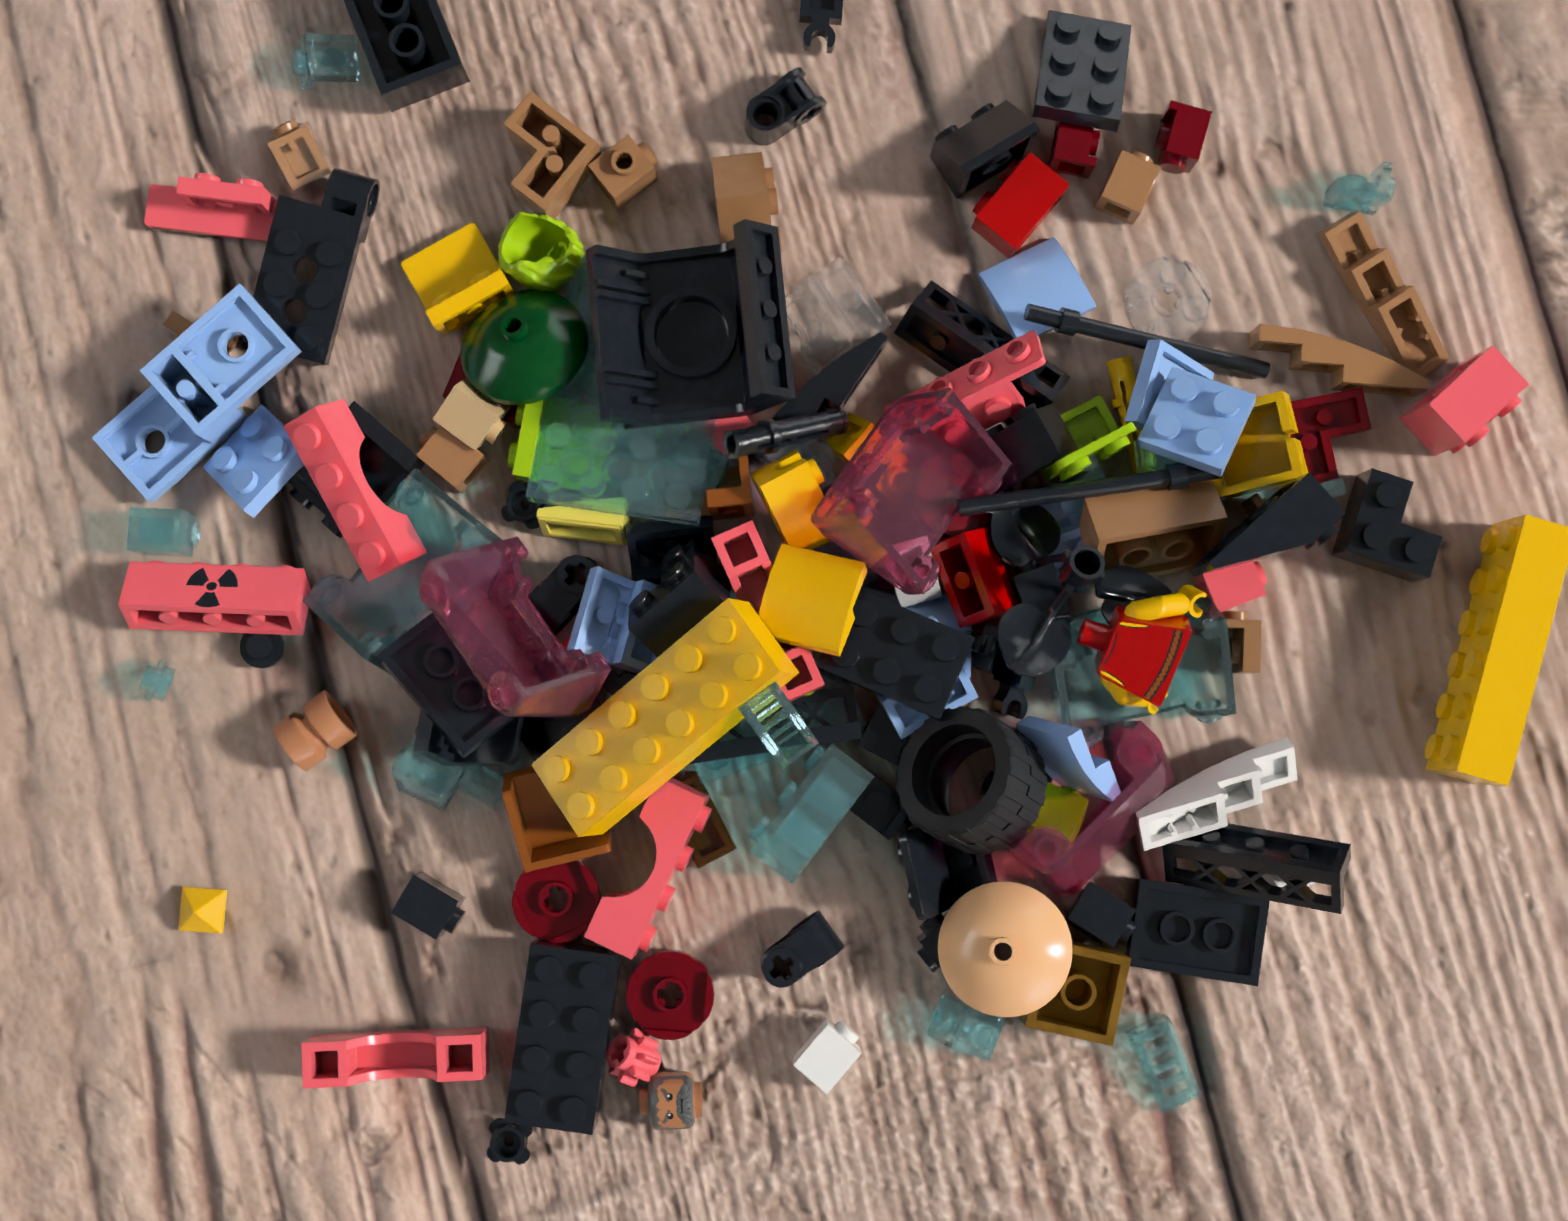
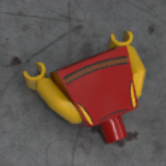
[1077,584,1207,714]

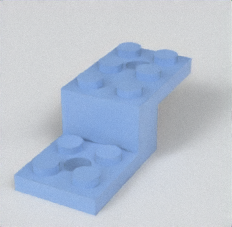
[92,283,302,503]

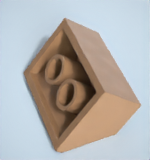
[1079,480,1228,588]

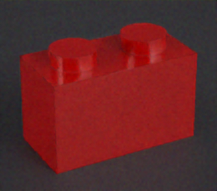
[971,152,1070,259]
[929,527,1018,629]

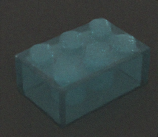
[748,743,874,884]

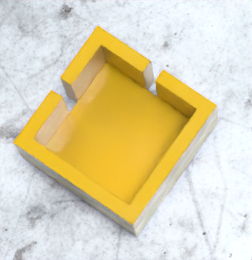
[1213,390,1308,500]

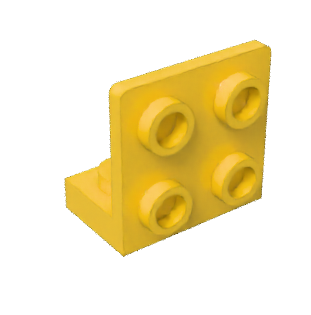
[401,223,514,337]

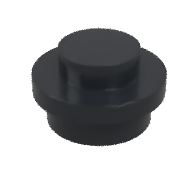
[240,633,285,669]

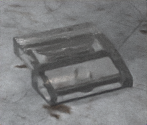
[785,256,892,375]

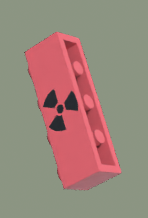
[118,560,312,636]

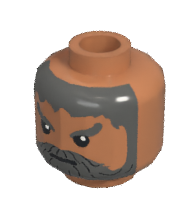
[639,1071,703,1130]

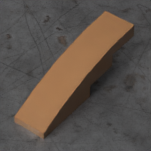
[1318,211,1450,377]
[1248,323,1429,397]

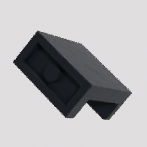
[288,401,426,538]

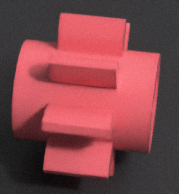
[606,1028,661,1088]

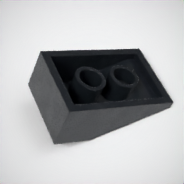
[1189,472,1346,577]

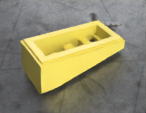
[536,498,632,545]

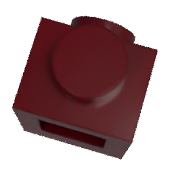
[1154,100,1212,174]
[1048,121,1100,178]

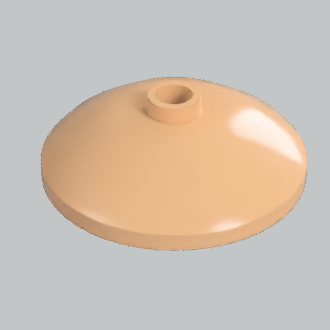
[938,881,1072,1017]

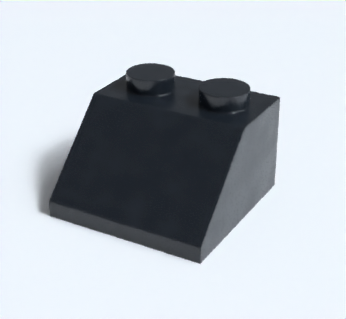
[930,100,1040,199]

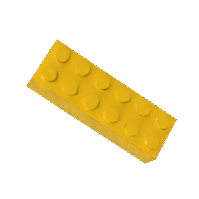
[1425,514,1568,786]
[531,598,799,837]

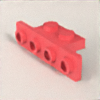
[144,173,315,242]
[883,330,1046,447]

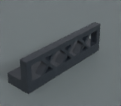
[894,280,1070,409]
[689,686,862,764]
[1162,823,1351,914]

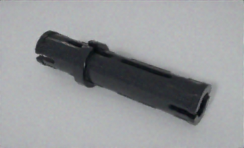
[723,407,848,459]

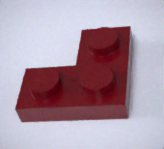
[1290,387,1372,484]

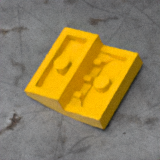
[759,543,867,657]

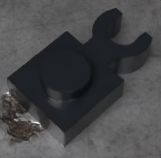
[799,0,843,53]

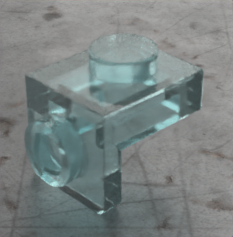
[392,739,466,811]
[927,994,1005,1061]

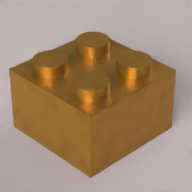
[1018,941,1131,1046]

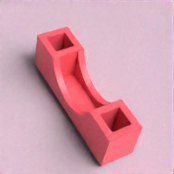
[283,399,427,582]
[711,520,825,704]
[584,778,712,960]
[301,1026,490,1089]

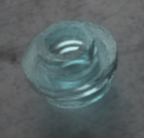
[139,659,176,702]

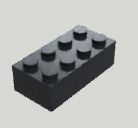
[344,0,470,112]
[504,938,622,1135]

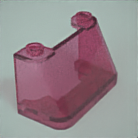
[811,388,1012,595]
[418,536,611,718]
[1006,720,1177,897]

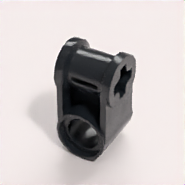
[745,67,827,145]
[522,555,600,636]
[761,910,845,988]

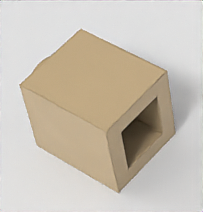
[433,378,511,451]

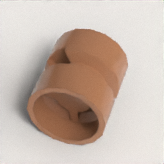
[273,690,358,772]

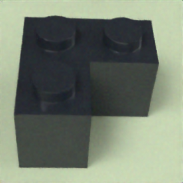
[1331,468,1443,582]
[628,538,730,657]

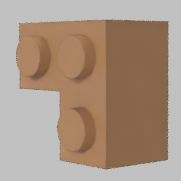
[504,91,602,219]
[711,152,782,252]

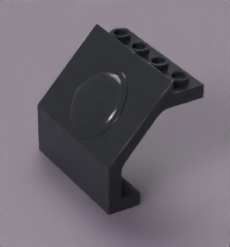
[586,219,796,430]

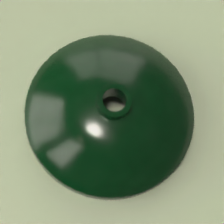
[460,289,588,405]

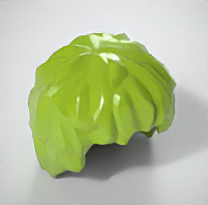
[498,212,585,291]

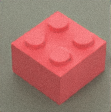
[1400,345,1529,456]

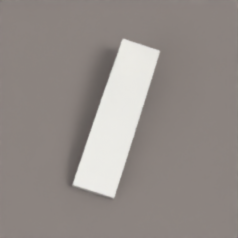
[1136,737,1298,851]

